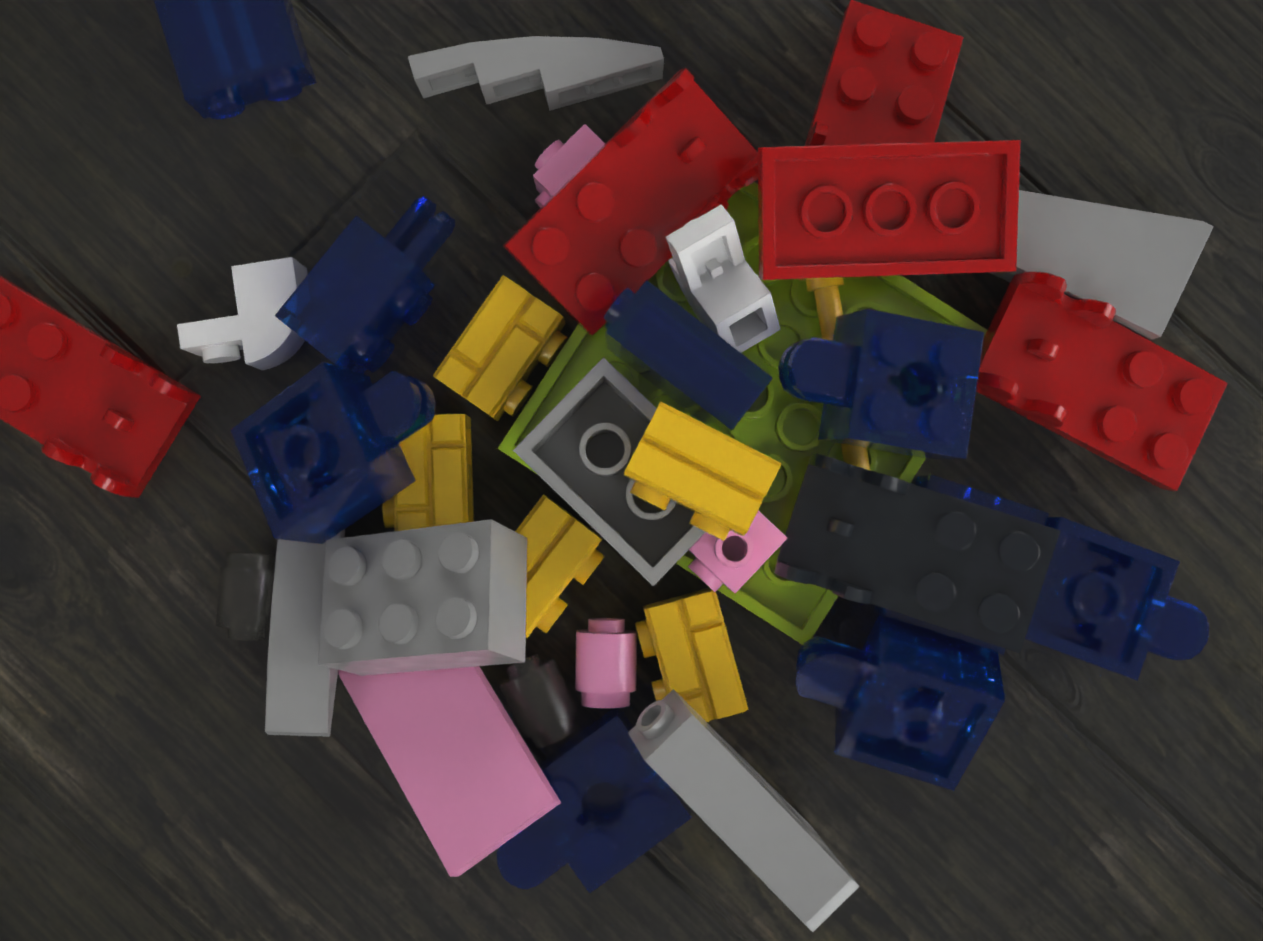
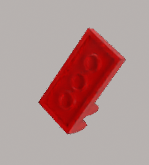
[805,0,964,146]
[503,67,758,336]
[758,140,1021,280]
[962,271,1228,491]
[0,276,201,498]

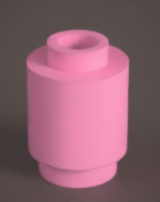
[575,618,637,708]

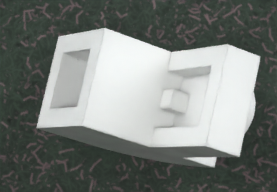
[666,204,781,361]
[177,257,313,370]

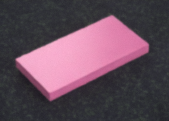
[338,666,561,877]

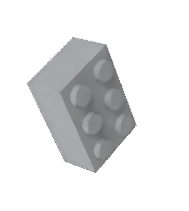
[513,357,705,586]
[318,519,527,676]

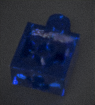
[275,196,456,377]
[778,309,984,459]
[230,362,435,544]
[1025,517,1209,681]
[795,615,1005,791]
[497,708,692,893]

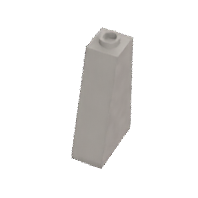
[989,190,1214,340]
[628,689,860,932]

